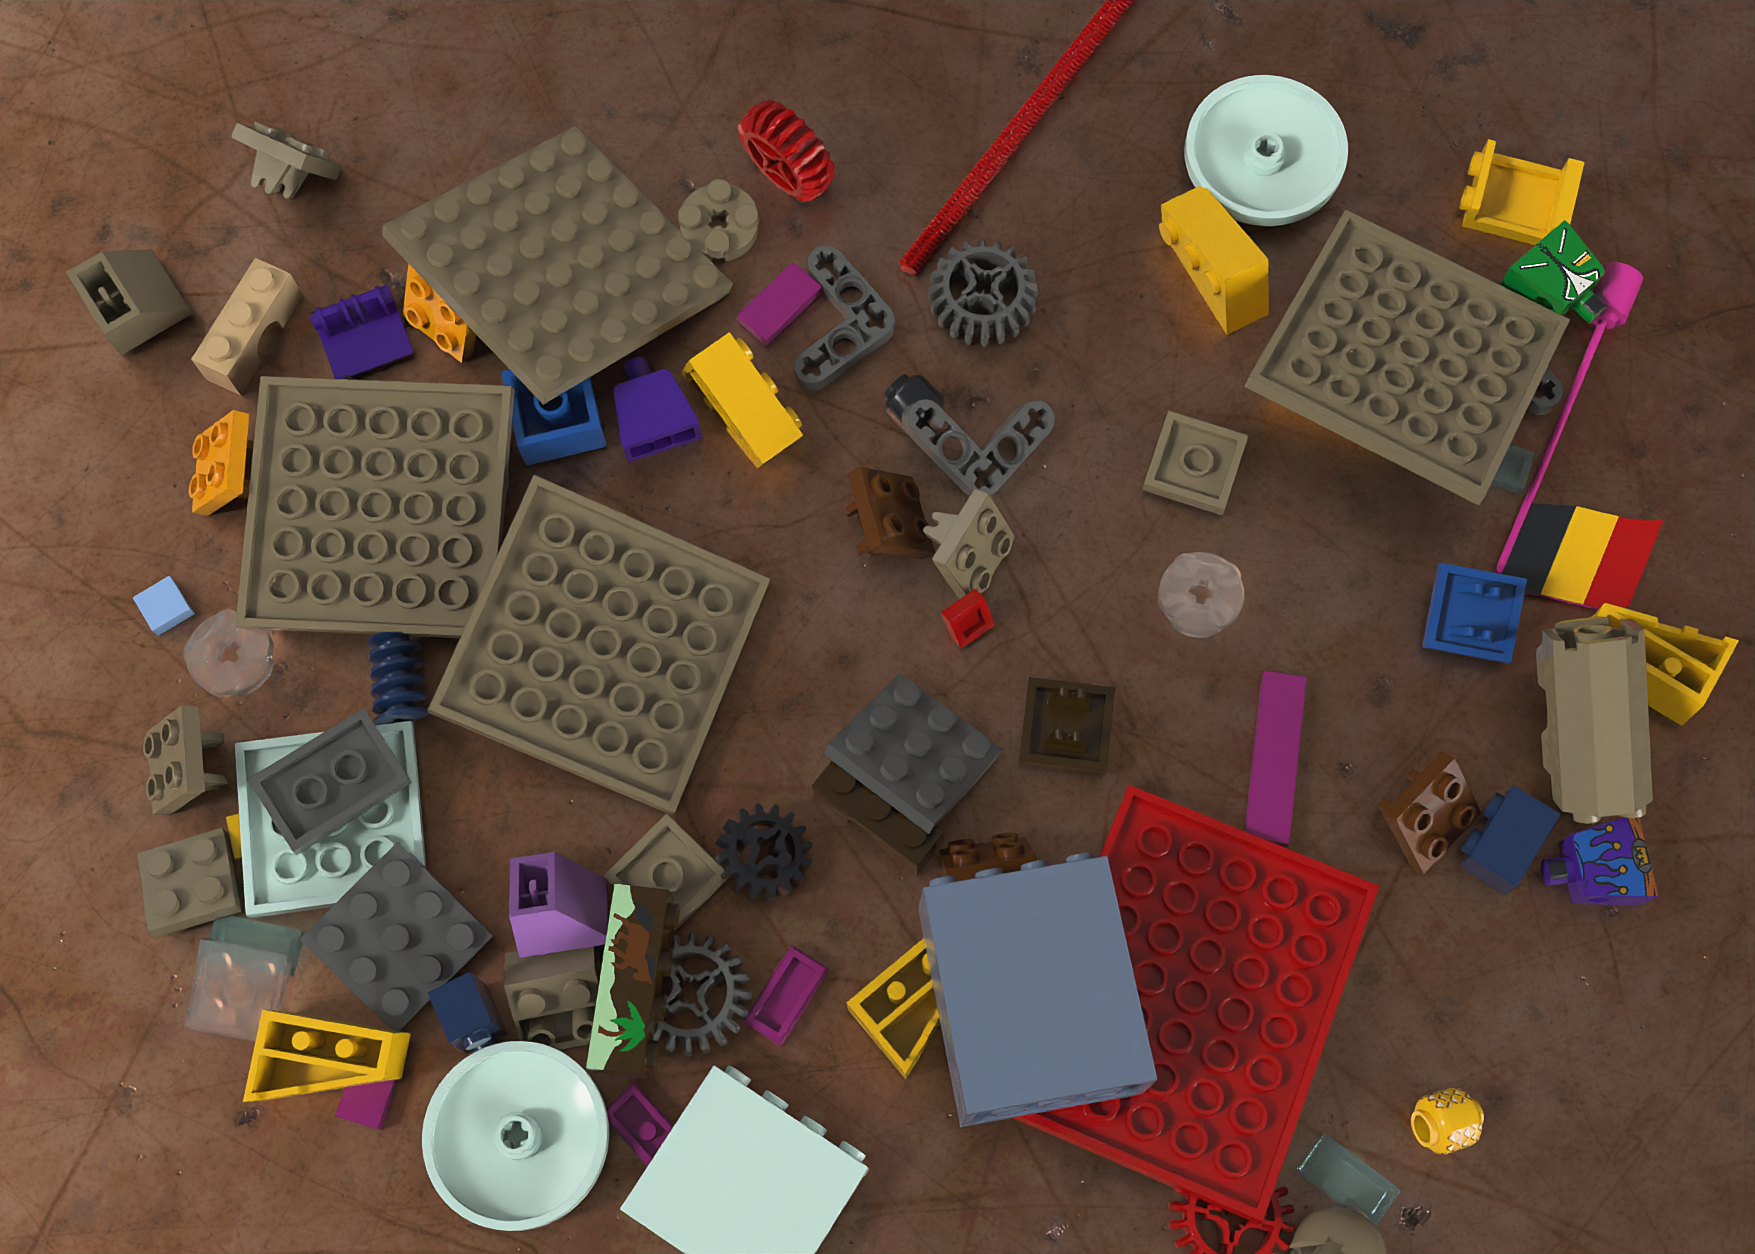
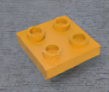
[403,263,476,363]
[189,410,254,516]

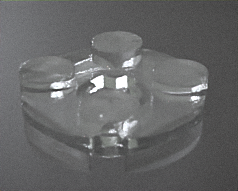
[1157,552,1245,638]
[183,609,274,697]

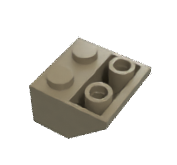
[66,249,193,355]
[504,946,602,1050]

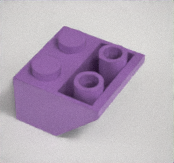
[509,852,609,958]

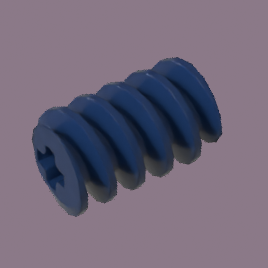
[367,632,428,725]

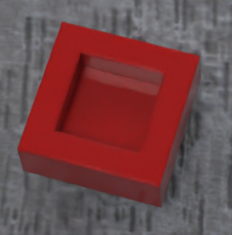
[940,589,995,649]

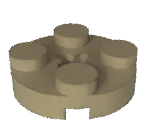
[678,179,759,261]

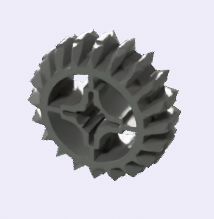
[928,237,1039,348]
[654,932,752,1056]

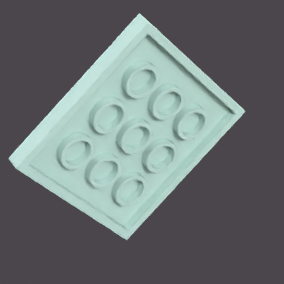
[235,721,427,918]

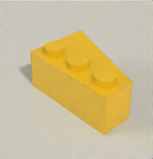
[1159,186,1269,335]
[681,332,803,469]
[1592,603,1739,726]
[846,938,940,1080]
[243,1010,411,1102]

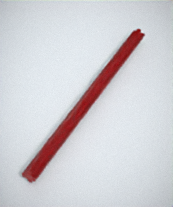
[899,0,1135,277]

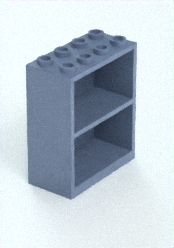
[918,852,1157,1127]

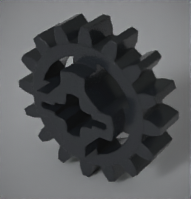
[715,803,812,902]

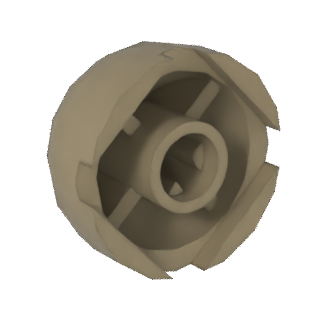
[1289,1205,1387,1254]

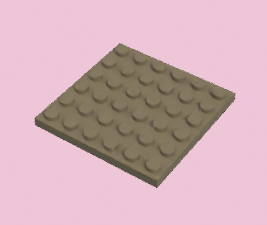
[382,126,733,404]
[1244,209,1570,505]
[235,376,515,638]
[428,475,770,815]

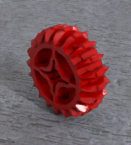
[738,99,835,202]
[1168,1186,1295,1254]

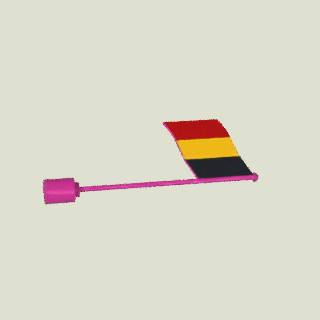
[1494,262,1664,609]

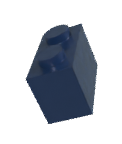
[1459,785,1560,895]
[427,972,508,1053]

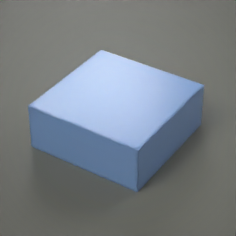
[133,575,195,636]

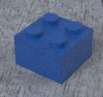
[501,369,607,466]

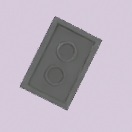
[247,708,412,855]

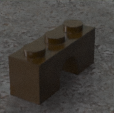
[812,761,944,876]

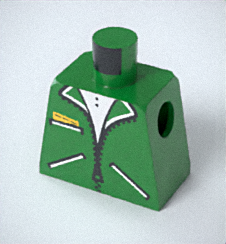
[1500,220,1608,324]

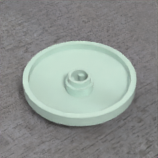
[1184,75,1348,226]
[422,1041,609,1231]

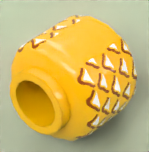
[1411,1088,1484,1154]

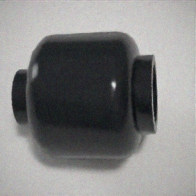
[883,374,945,436]

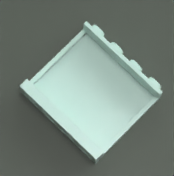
[620,1065,869,1254]

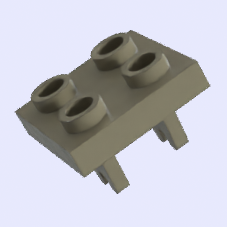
[231,121,342,199]
[923,489,1015,599]
[143,705,228,815]

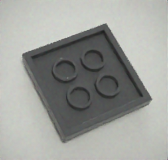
[823,673,1003,834]
[300,842,494,1031]

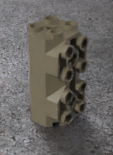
[1536,617,1653,824]

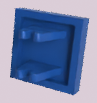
[1422,563,1527,664]

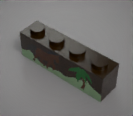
[586,884,680,1079]

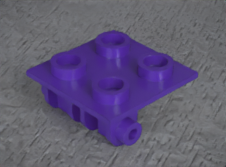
[310,284,414,379]

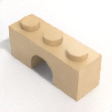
[191,258,303,396]

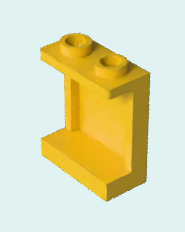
[1459,139,1585,245]

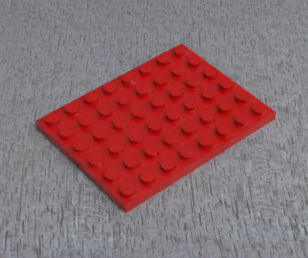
[1014,785,1379,1224]

